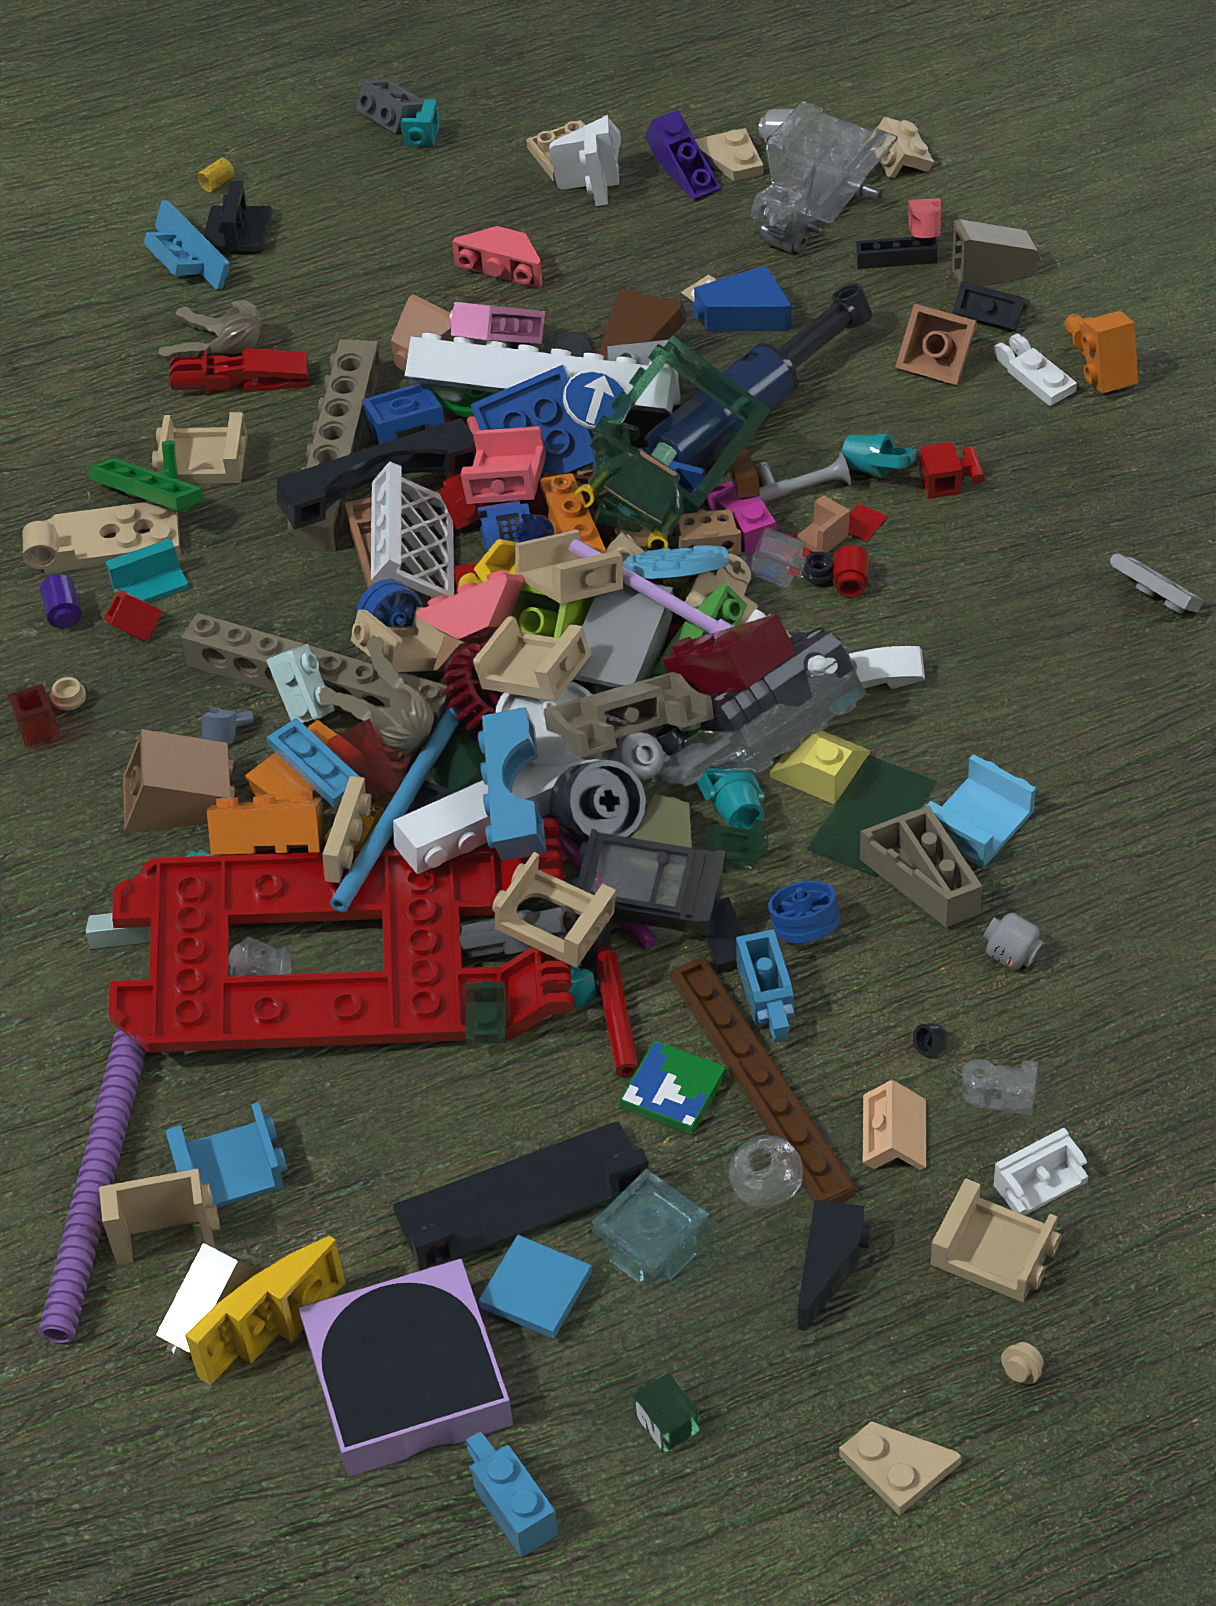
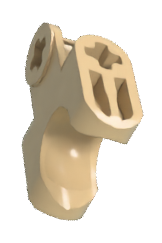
[679,554,758,625]

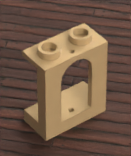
[492,852,616,968]

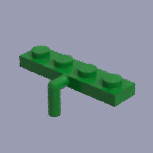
[88,440,203,512]

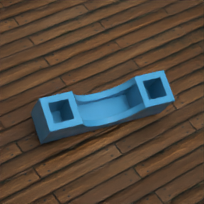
[478,707,546,861]

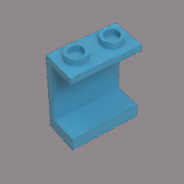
[165,1102,288,1208]

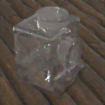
[228,936,291,976]

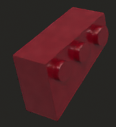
[661,613,796,694]

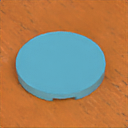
[623,545,729,579]

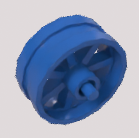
[356,579,423,628]
[768,881,841,943]

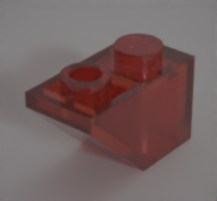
[6,683,60,748]

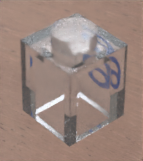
[750,528,806,588]

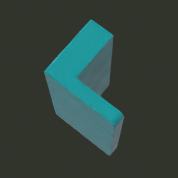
[105,538,189,603]

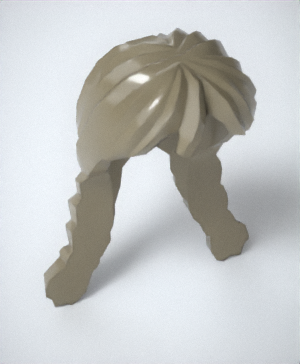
[157,300,262,361]
[318,635,434,751]

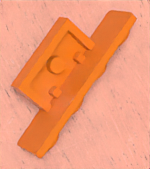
[540,473,607,559]

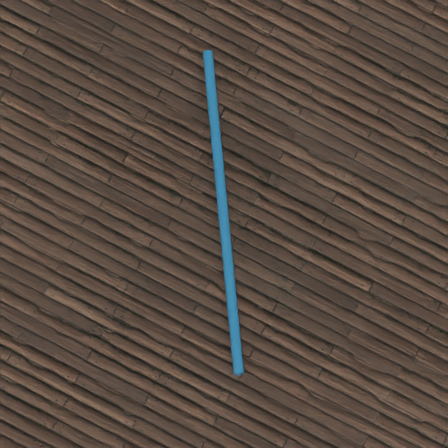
[330,633,494,912]

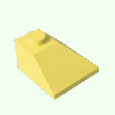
[770,724,870,805]

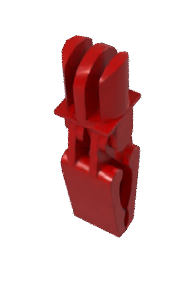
[170,349,309,396]

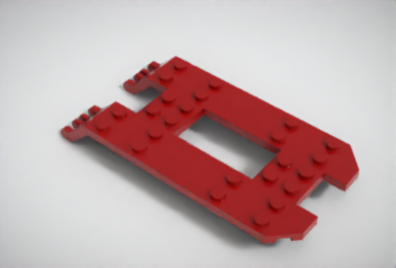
[108,818,574,1052]

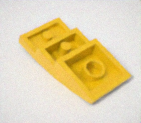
[185,1235,345,1386]

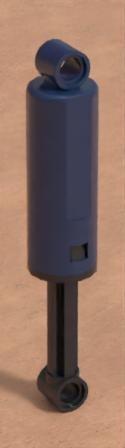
[629,283,873,475]

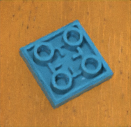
[478,1235,592,1339]

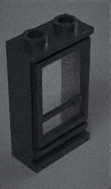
[571,829,729,936]

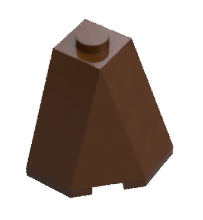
[598,289,687,360]

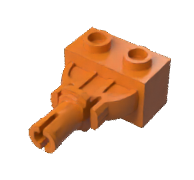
[1064,311,1139,393]

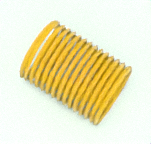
[197,158,235,192]

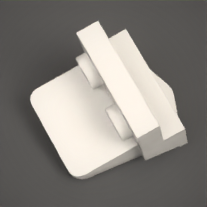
[549,115,621,206]

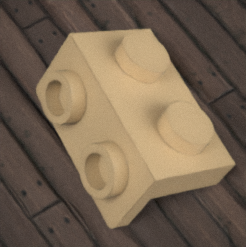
[870,117,934,178]

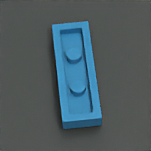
[267,718,359,808]

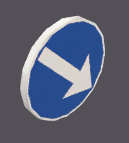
[563,370,630,431]

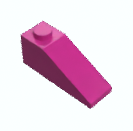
[704,481,776,557]

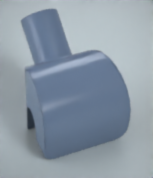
[202,707,254,746]

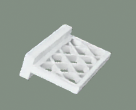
[371,462,454,598]

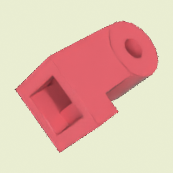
[908,198,941,238]

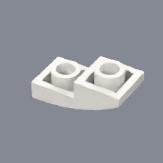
[846,646,925,692]

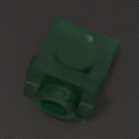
[465,980,506,1044]

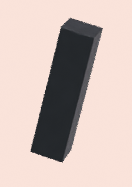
[856,237,938,269]

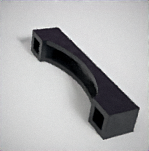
[277,418,476,530]

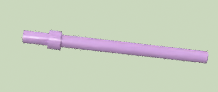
[569,539,734,634]

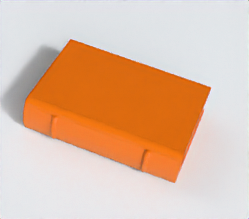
[245,720,365,800]

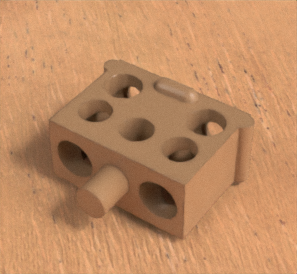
[676,509,741,555]

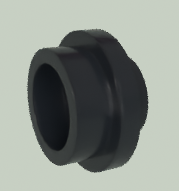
[801,551,834,584]
[653,725,689,756]

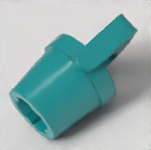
[842,433,919,478]
[696,768,764,834]

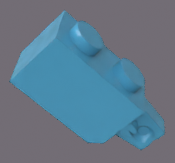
[736,929,794,1043]
[466,1431,559,1558]

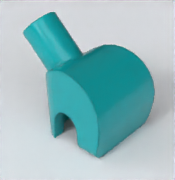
[564,962,596,1007]

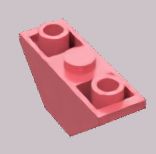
[452,226,543,289]
[416,570,524,641]

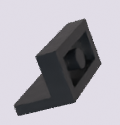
[952,281,1030,330]

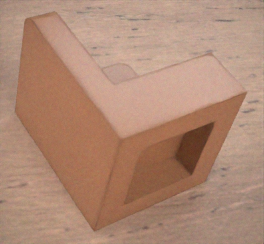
[797,495,850,553]

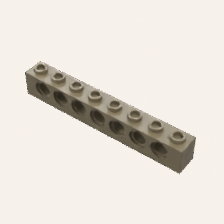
[288,339,381,551]
[181,613,450,732]

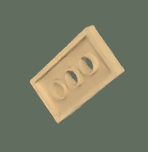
[22,502,181,574]

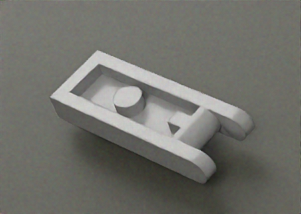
[1110,554,1205,614]

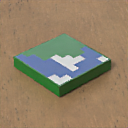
[619,1040,726,1135]

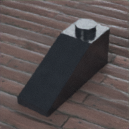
[798,1200,872,1331]

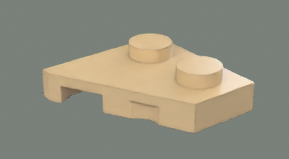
[695,128,764,181]
[839,1421,961,1516]

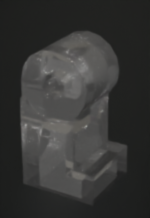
[961,1059,1039,1115]

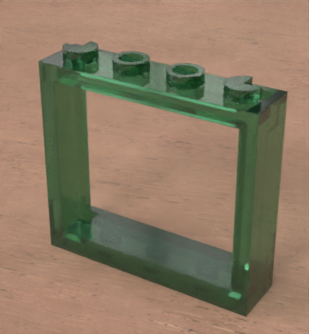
[590,336,772,514]

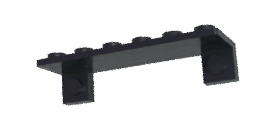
[393,1121,650,1271]

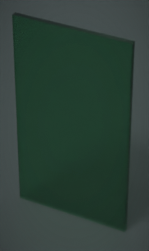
[807,755,936,878]

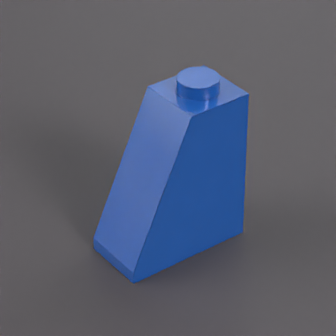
[691,266,791,331]

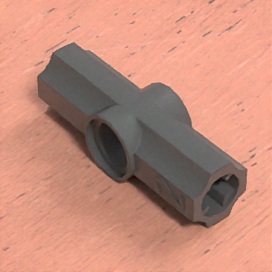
[459,906,576,958]

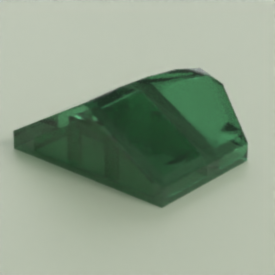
[429,730,486,792]

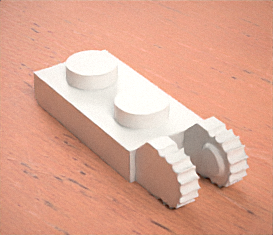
[993,334,1077,406]

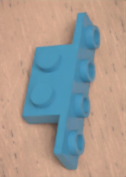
[144,200,229,289]

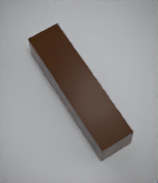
[726,449,760,499]

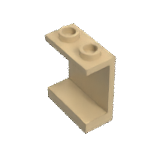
[515,530,623,604]
[99,1168,220,1265]

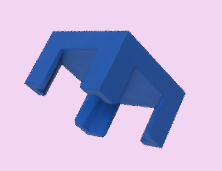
[362,383,445,444]

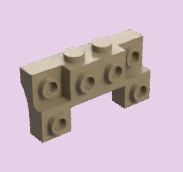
[543,672,714,760]

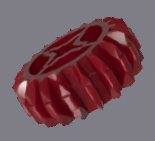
[441,641,504,735]

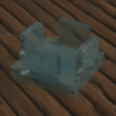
[591,1169,710,1283]

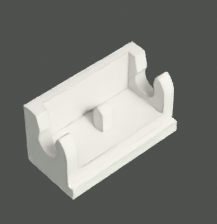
[994,1128,1088,1216]

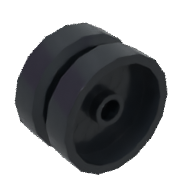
[549,760,646,844]

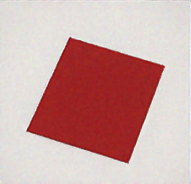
[848,503,888,541]

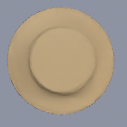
[50,677,86,711]
[1001,1342,1044,1384]

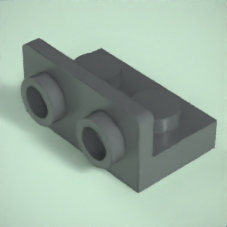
[356,79,424,133]

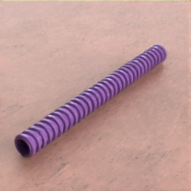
[38,1027,146,1343]

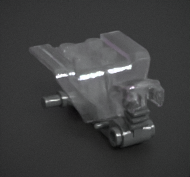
[751,101,898,254]

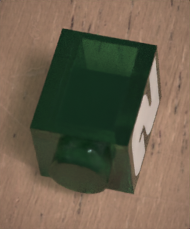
[633,1372,699,1453]

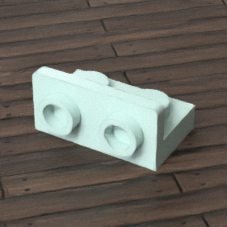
[266,643,335,723]

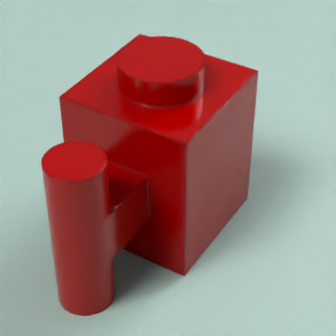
[919,442,985,499]

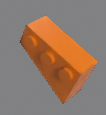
[207,791,326,855]

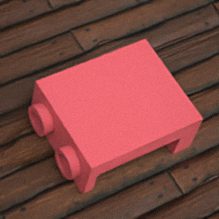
[461,426,546,504]

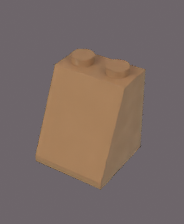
[123,729,235,833]

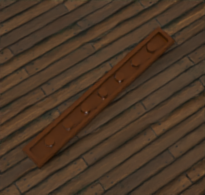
[670,957,856,1203]

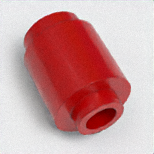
[833,545,869,598]

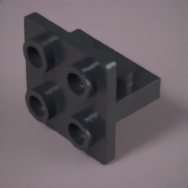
[204,181,272,252]

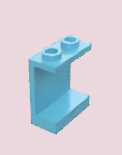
[926,754,1036,868]

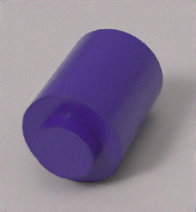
[40,574,82,628]

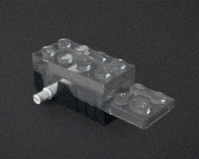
[650,627,867,786]

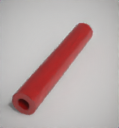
[594,951,639,1078]

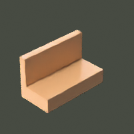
[863,1079,926,1170]

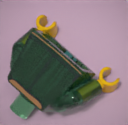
[574,442,683,549]

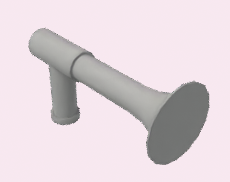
[755,452,851,503]

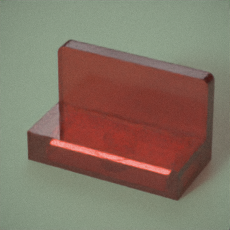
[327,719,400,800]

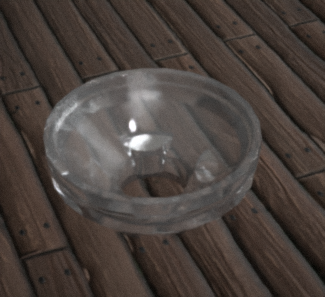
[729,1135,804,1208]

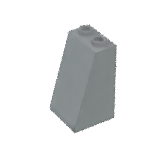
[572,583,674,695]

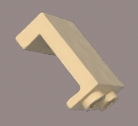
[152,412,248,484]
[350,607,466,672]
[473,616,592,701]
[930,1178,1062,1303]

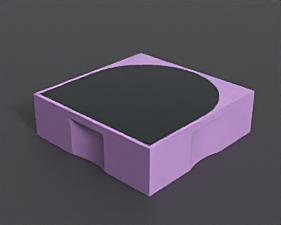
[299,1259,513,1477]

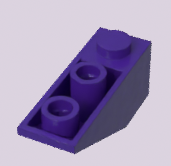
[645,110,721,201]

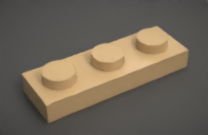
[323,776,371,883]

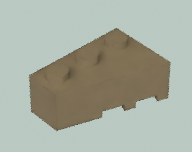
[860,805,982,928]

